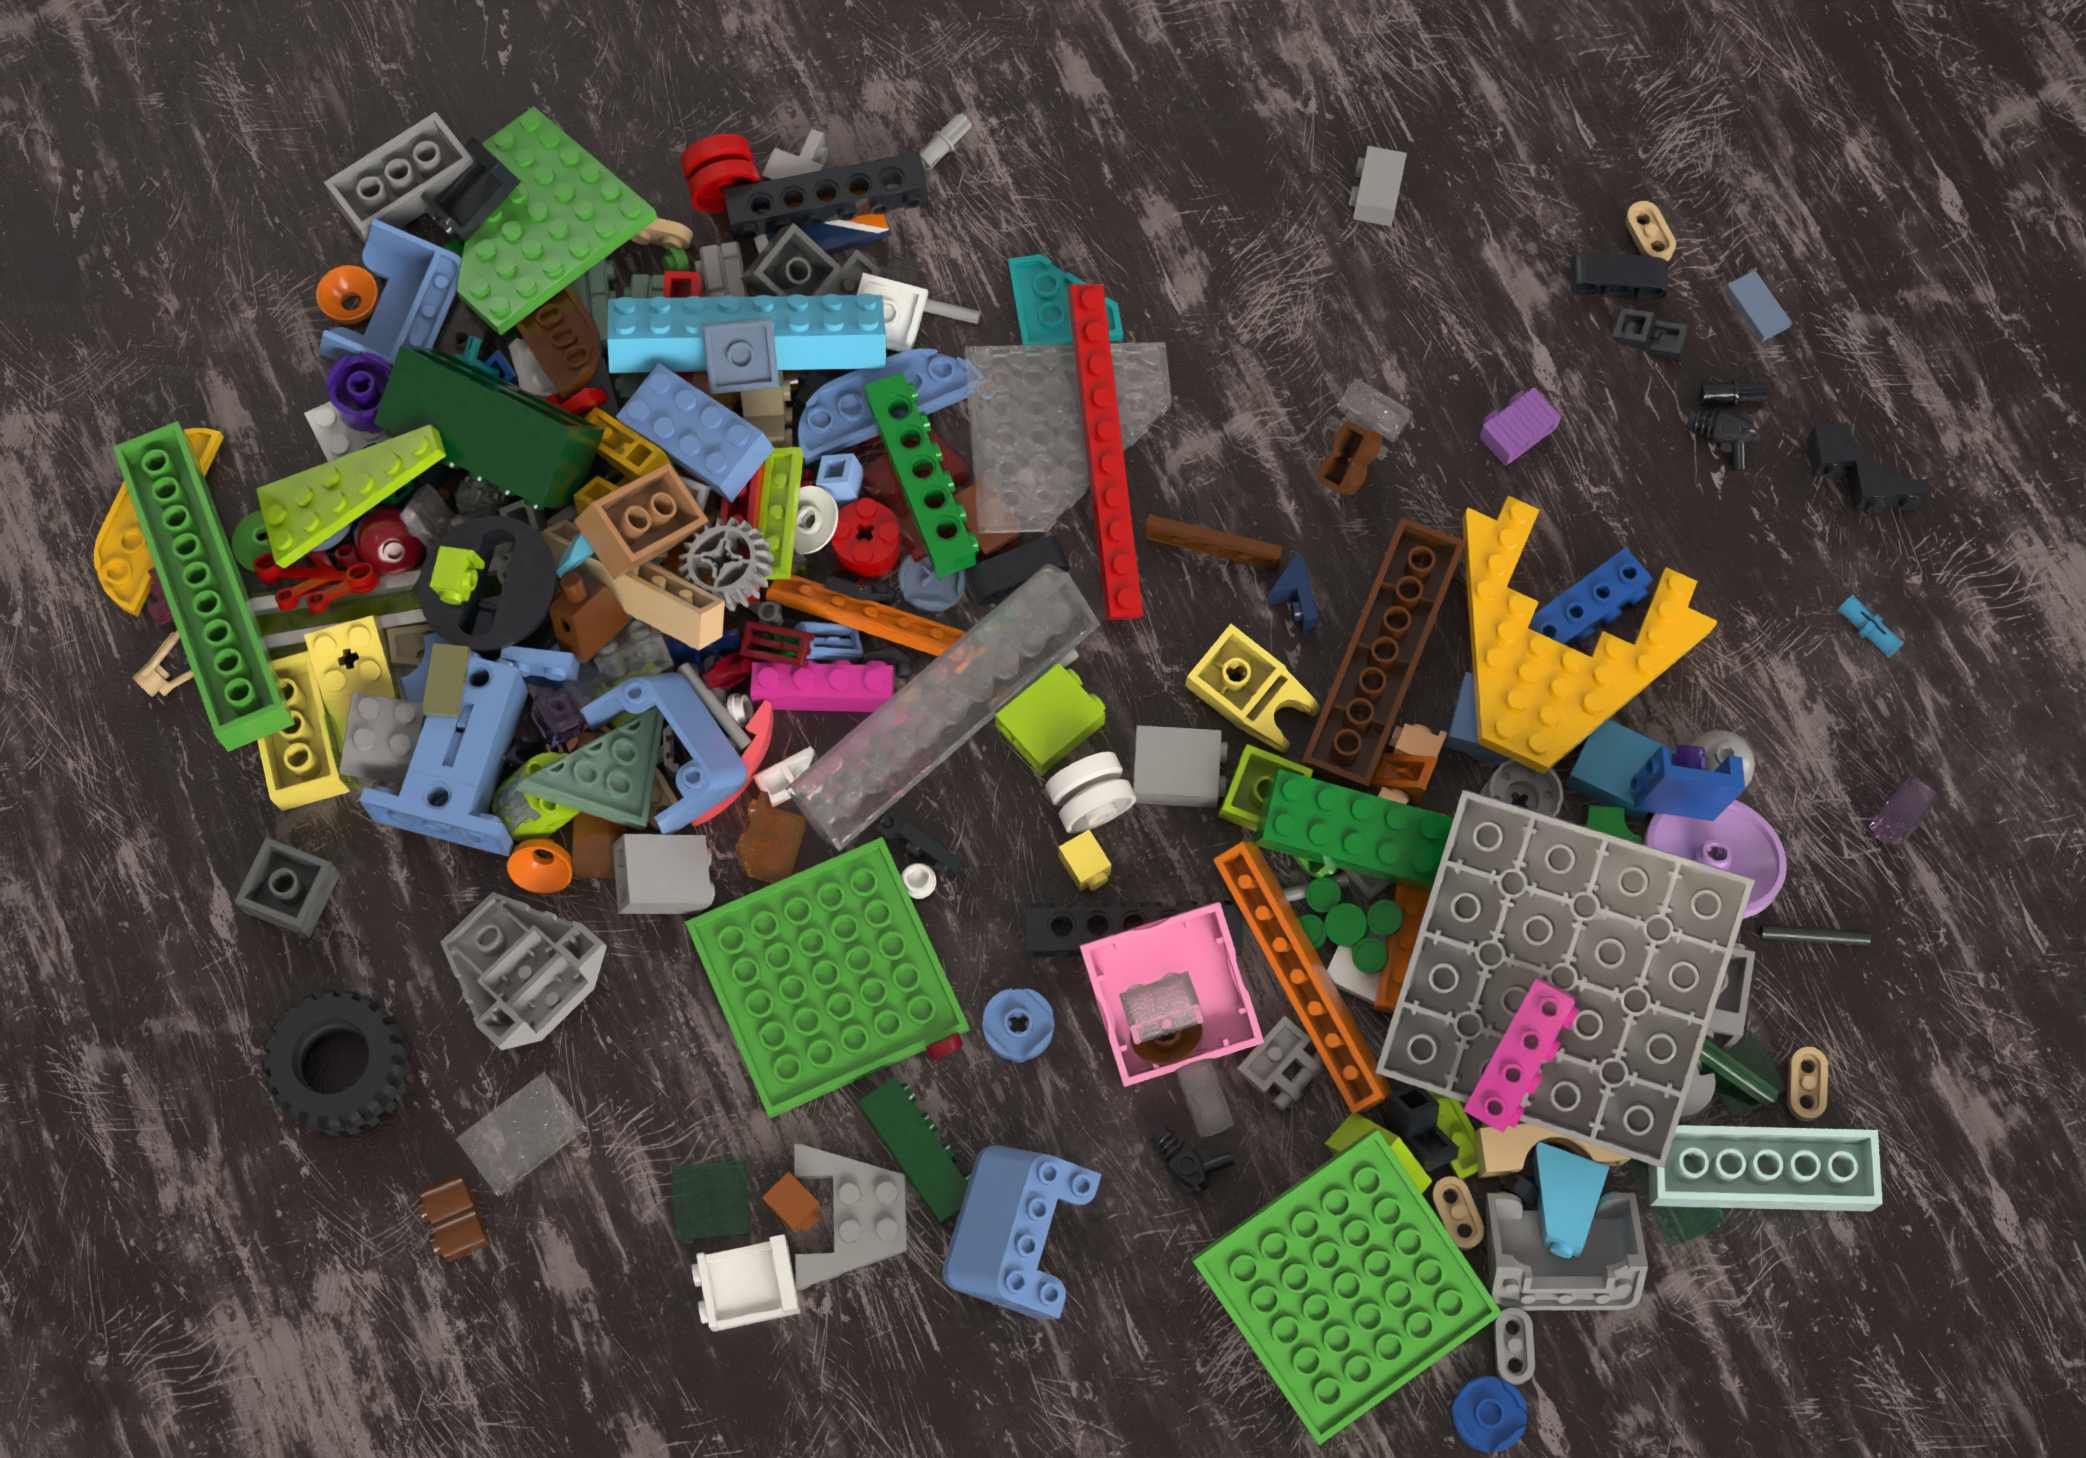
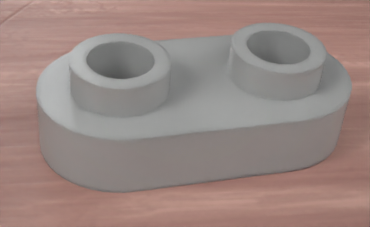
[1493,1308,1535,1385]

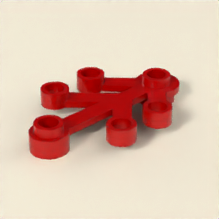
[253,545,381,614]

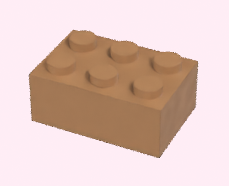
[574,463,709,580]

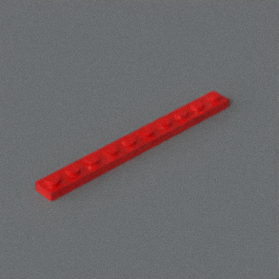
[1067,284,1143,620]

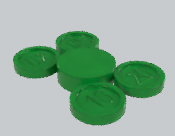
[1298,877,1404,974]

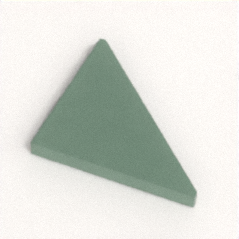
[514,706,664,831]

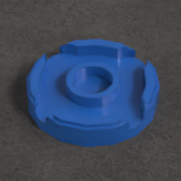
[1451,1376,1527,1453]

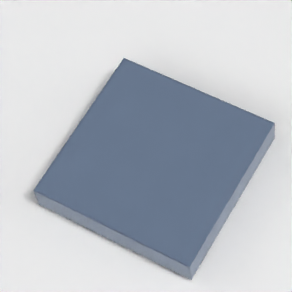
[702,317,779,394]

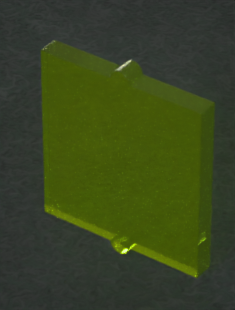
[323,714,360,789]

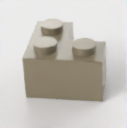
[741,370,794,463]

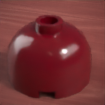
[353,506,424,576]

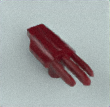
[702,646,757,689]

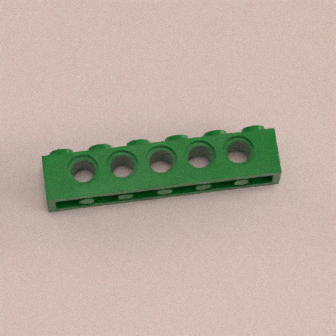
[864,372,980,579]

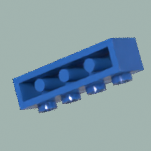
[1528,547,1653,647]

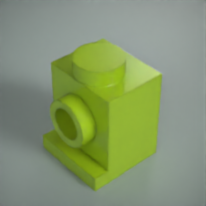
[430,546,485,605]

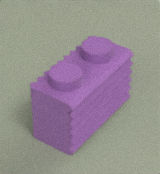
[1479,387,1561,466]

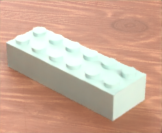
[1648,1125,1882,1211]

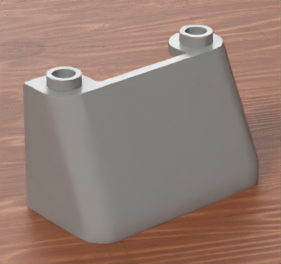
[1485,1191,1648,1310]

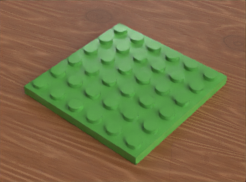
[685,837,969,1119]
[1190,1128,1503,1445]

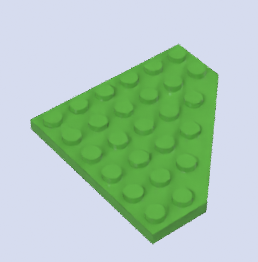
[457,106,658,336]

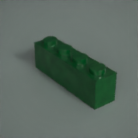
[858,1077,971,1228]

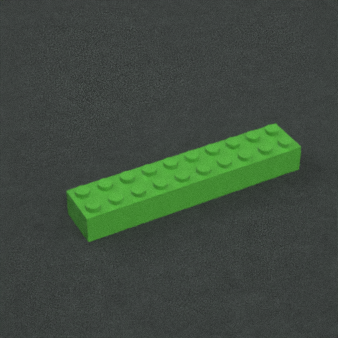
[113,421,295,752]

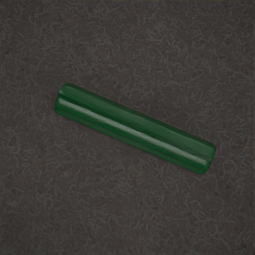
[1698,1037,1779,1107]

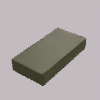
[422,643,471,719]

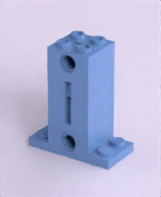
[359,651,529,857]

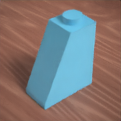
[1532,1142,1609,1258]

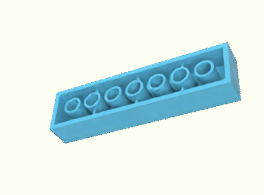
[607,293,886,373]

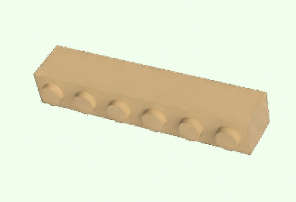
[541,519,725,650]

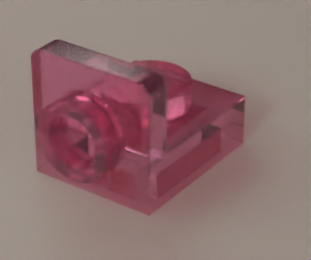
[147,567,174,625]

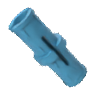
[1837,595,1905,658]

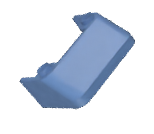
[581,672,748,835]

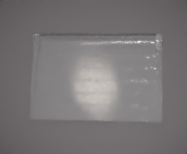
[456,1072,588,1196]

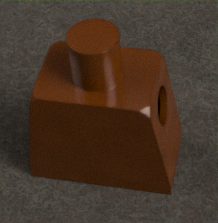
[549,573,630,663]

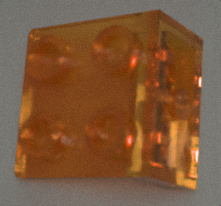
[737,790,807,883]

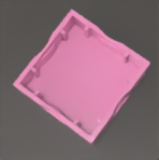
[1079,902,1264,1087]

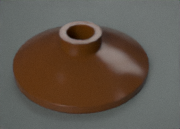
[1130,1003,1203,1065]

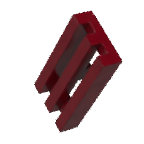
[739,621,815,669]

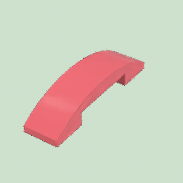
[689,700,774,827]

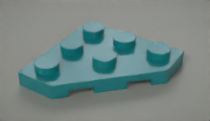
[1008,254,1123,354]

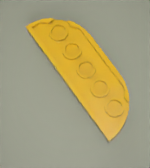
[94,428,224,616]

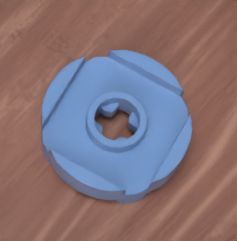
[982,988,1055,1063]

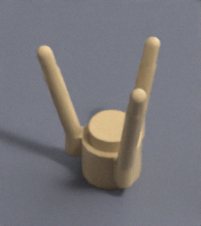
[132,630,194,697]

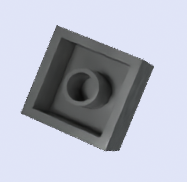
[740,223,843,297]
[234,837,340,938]

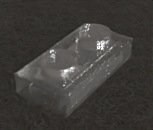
[1175,1058,1235,1139]

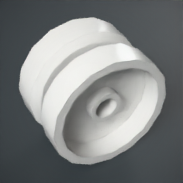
[1045,751,1136,834]

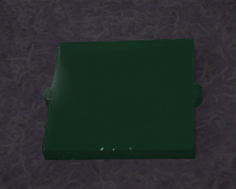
[1702,1037,1787,1119]

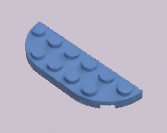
[798,349,987,466]

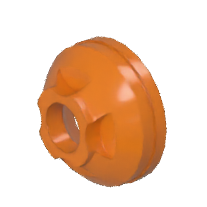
[316,265,379,325]
[507,838,573,894]

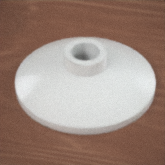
[793,486,838,554]

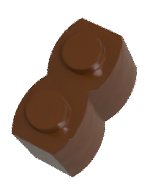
[1318,420,1383,495]
[417,1172,491,1262]

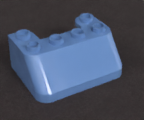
[319,219,462,369]
[942,1145,1102,1319]

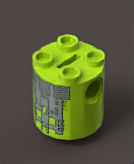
[492,752,580,842]

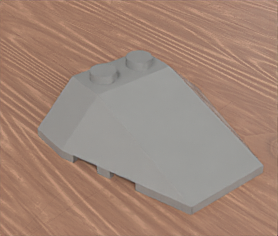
[440,892,607,1050]

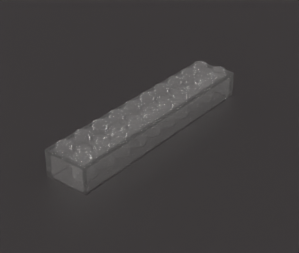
[785,563,1101,851]

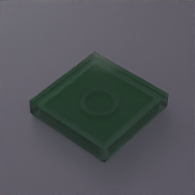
[672,1160,750,1241]

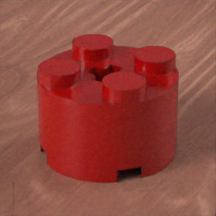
[831,498,901,579]

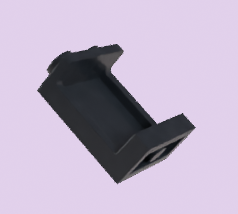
[420,137,521,241]

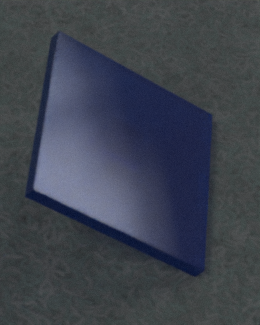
[667,629,741,670]

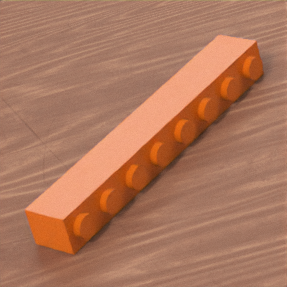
[1213,841,1393,1114]

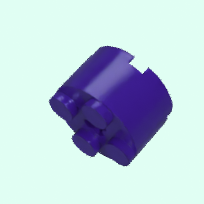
[327,352,392,434]

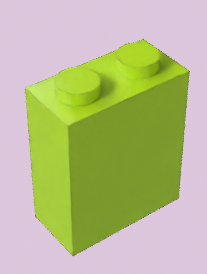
[995,663,1106,776]

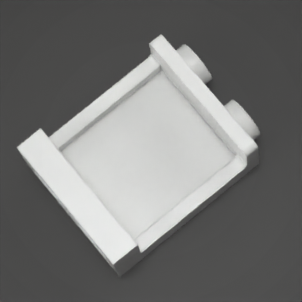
[692,1234,801,1332]

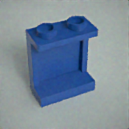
[1630,746,1745,821]

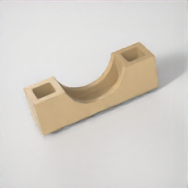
[1474,1121,1631,1179]

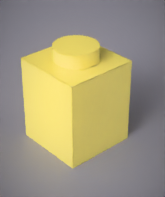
[1058,829,1111,892]

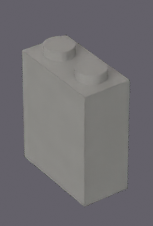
[1133,725,1228,808]
[612,834,715,914]

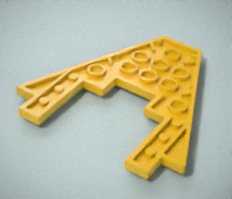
[1462,495,1717,774]

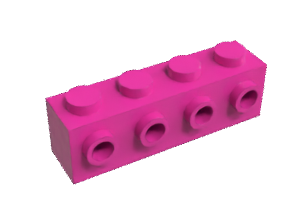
[750,659,895,712]
[1463,977,1580,1133]

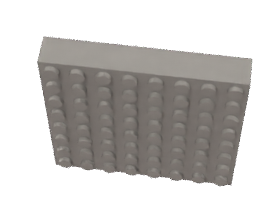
[1375,790,1755,1168]

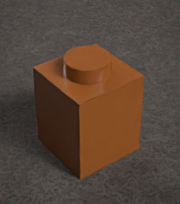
[762,1171,822,1235]

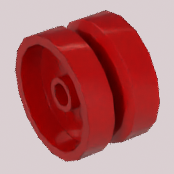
[680,134,761,214]

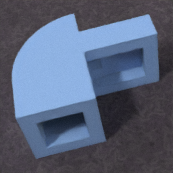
[816,453,863,512]

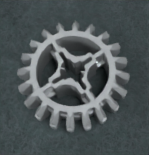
[678,517,774,612]

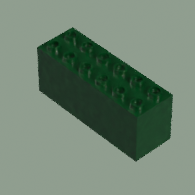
[374,346,605,510]

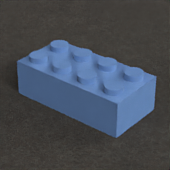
[616,363,774,503]

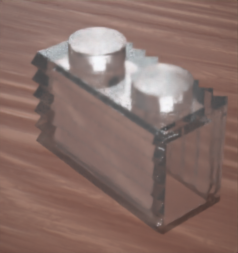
[1118,971,1204,1045]

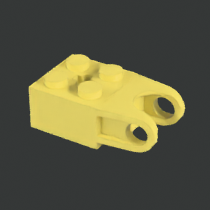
[304,615,400,744]
[1185,624,1320,753]

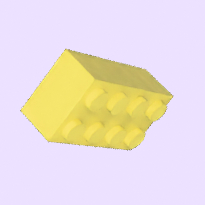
[257,651,351,811]

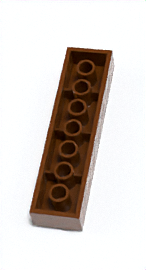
[1301,517,1466,793]

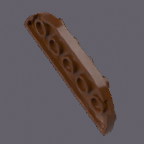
[514,284,603,401]

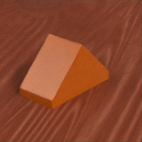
[1370,753,1437,806]

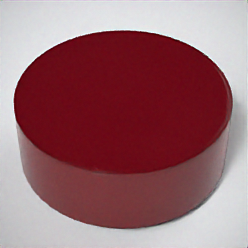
[925,1033,963,1060]

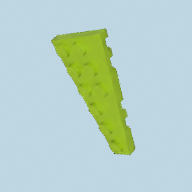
[256,424,446,569]

